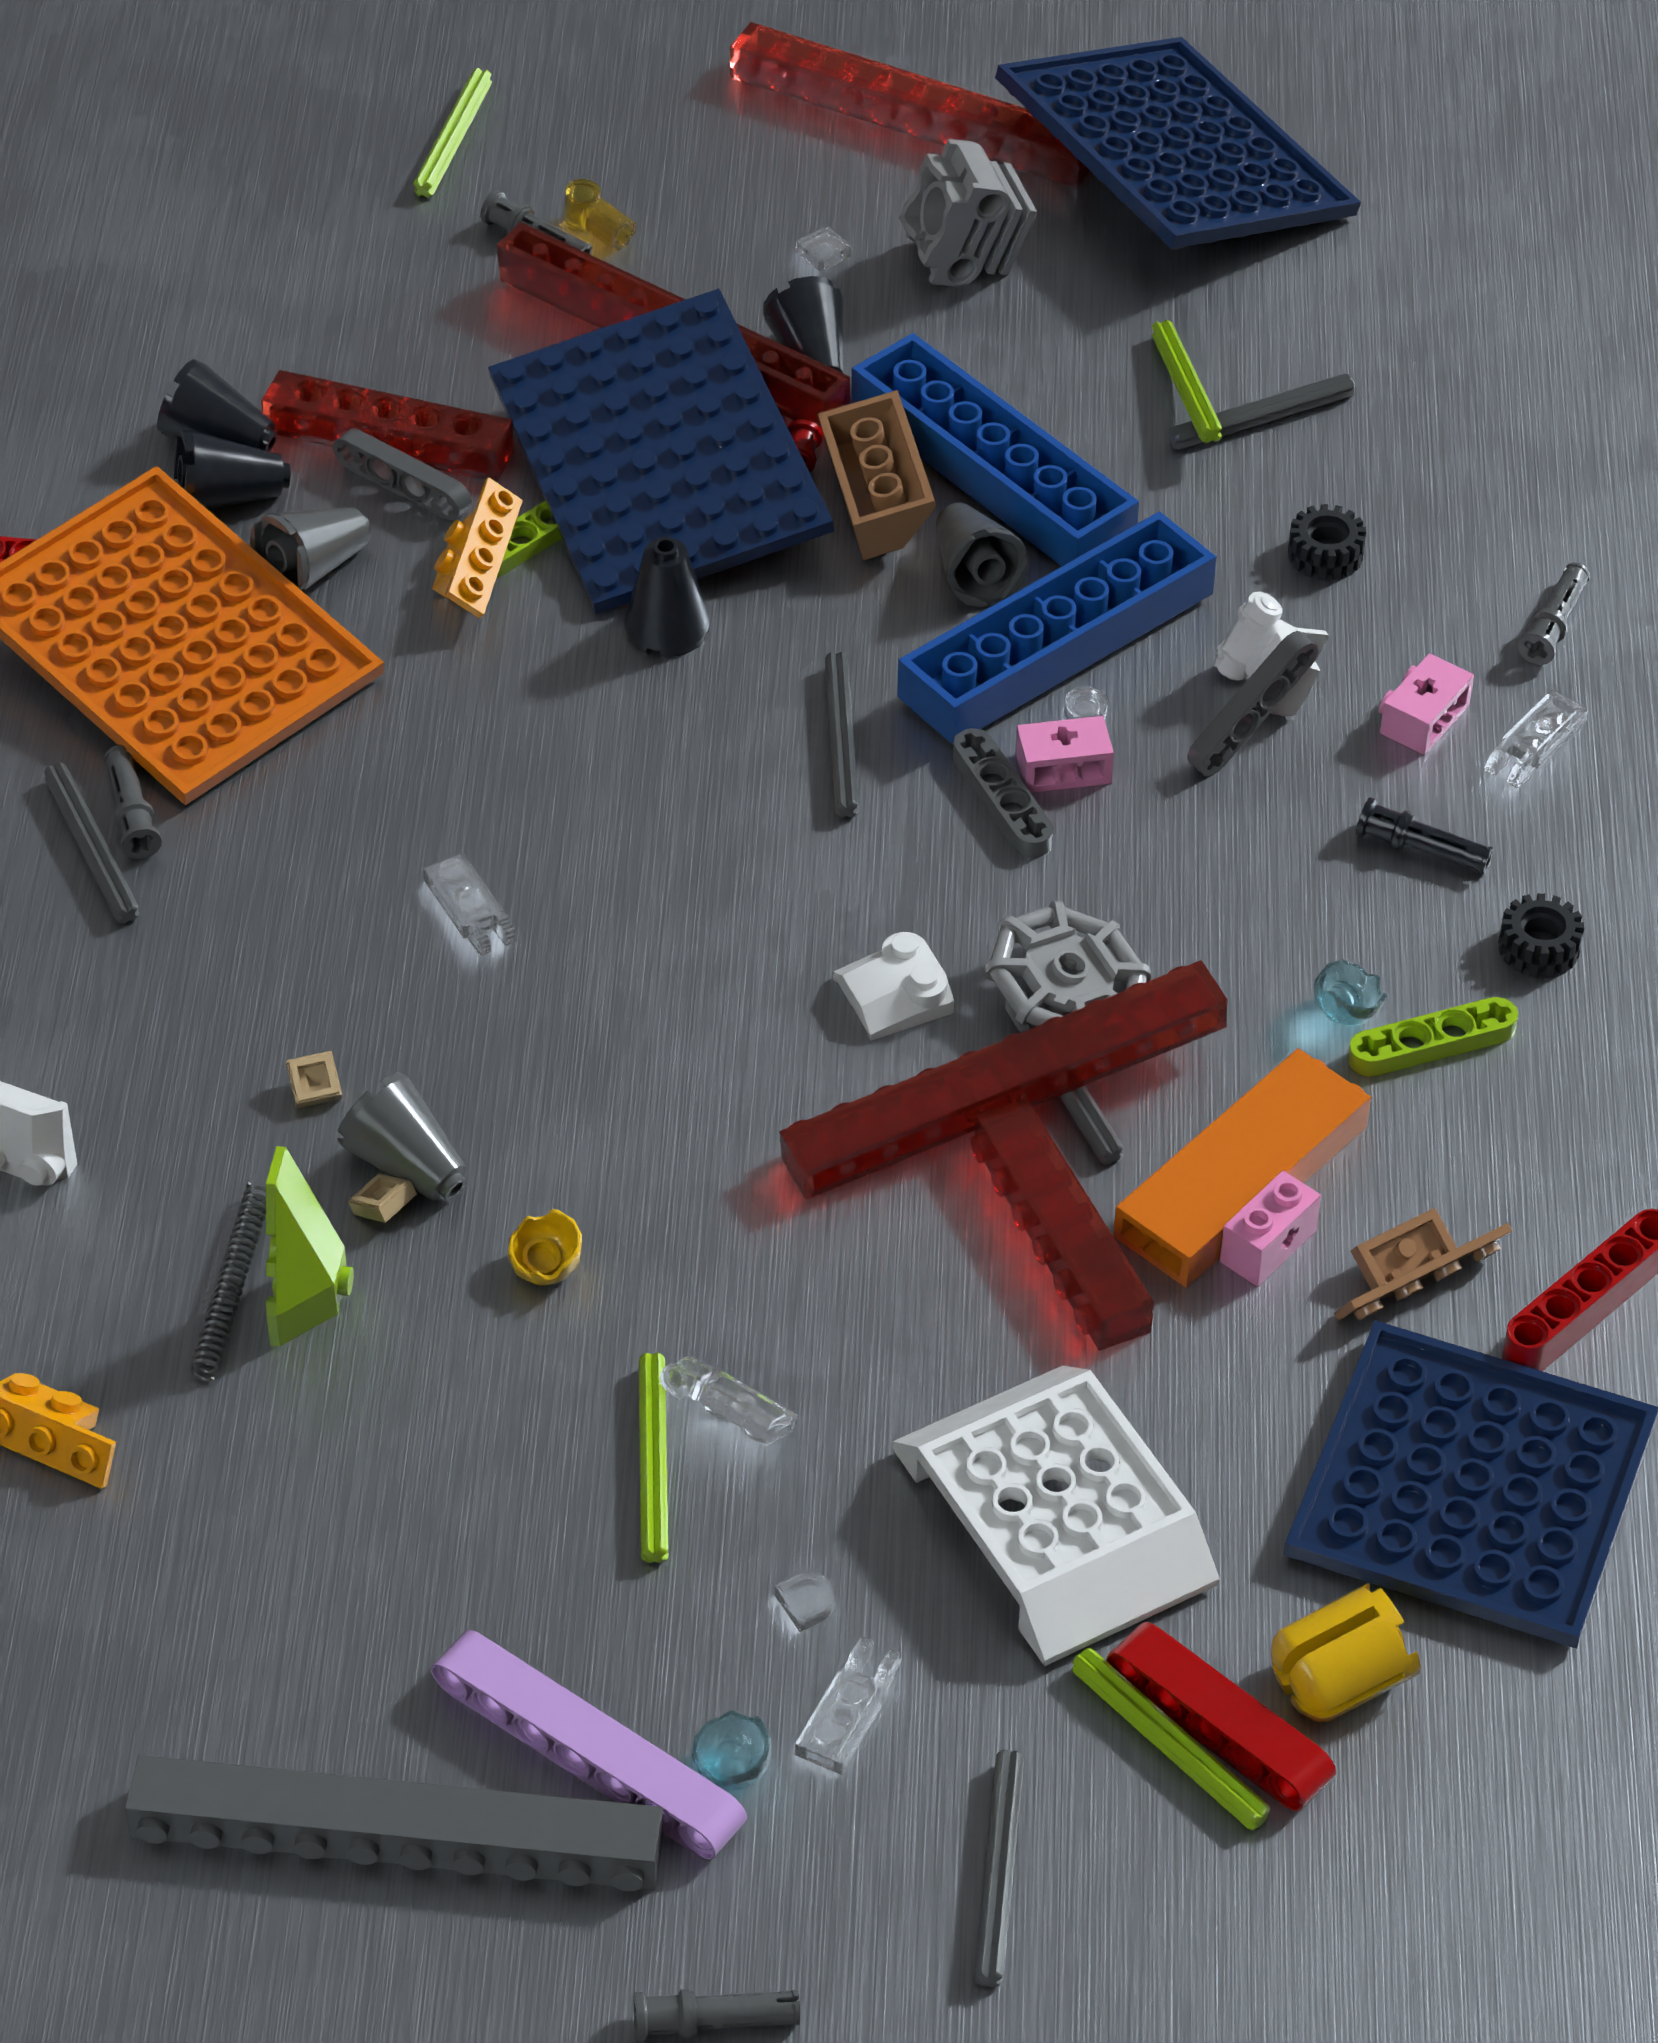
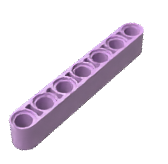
[431,1630,747,1860]

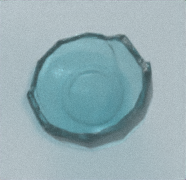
[1314,960,1388,1026]
[692,1710,772,1792]

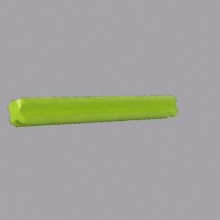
[413,68,492,198]
[1152,320,1222,444]
[639,1352,668,1563]
[1072,1648,1270,1831]

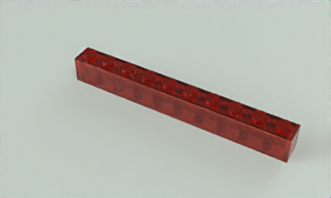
[730,22,1090,188]
[497,222,851,429]
[779,960,1228,1200]

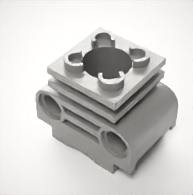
[899,139,1037,287]

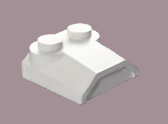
[833,932,954,1041]
[0,1081,77,1186]

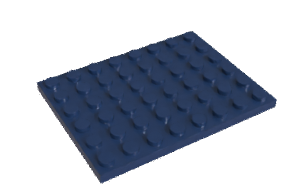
[995,37,1361,249]
[488,288,835,614]

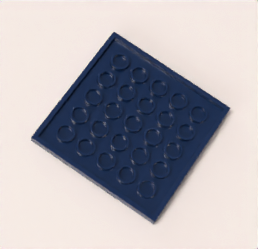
[1283,1320,1658,1649]

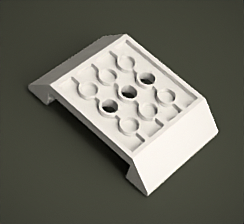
[892,1366,1220,1666]

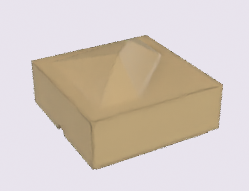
[286,1051,342,1109]
[348,1173,417,1223]

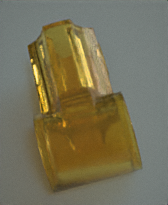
[564,179,636,251]

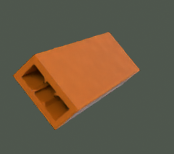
[1113,1048,1371,1288]

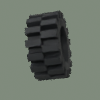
[1288,504,1366,581]
[1498,893,1584,978]

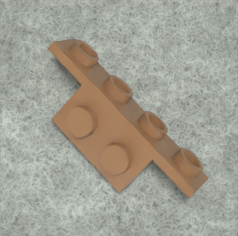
[1334,1208,1512,1321]

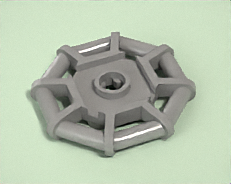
[984,901,1151,1044]

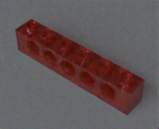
[261,370,514,482]

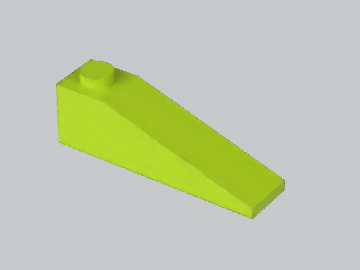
[266,1146,354,1347]

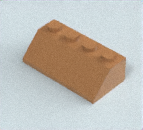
[818,390,936,560]

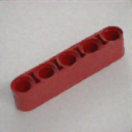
[1502,1209,1658,1371]
[1106,1622,1336,1811]

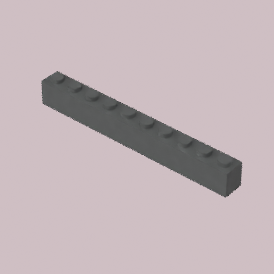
[125,1755,664,1891]

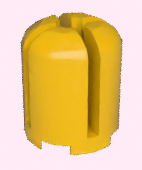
[1271,1583,1421,1722]

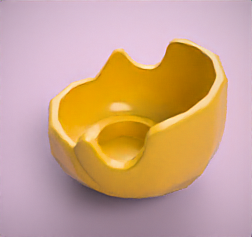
[508,1209,582,1286]

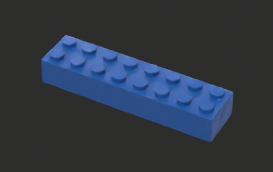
[851,333,1139,566]
[897,511,1217,744]

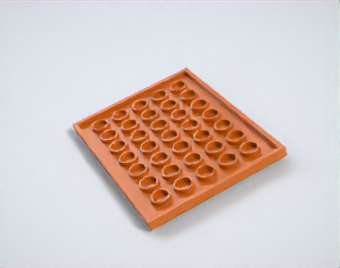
[0,466,384,805]

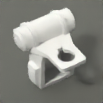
[1213,591,1329,716]

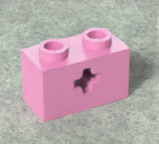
[1379,653,1474,755]
[1015,716,1114,793]
[1220,1170,1321,1287]

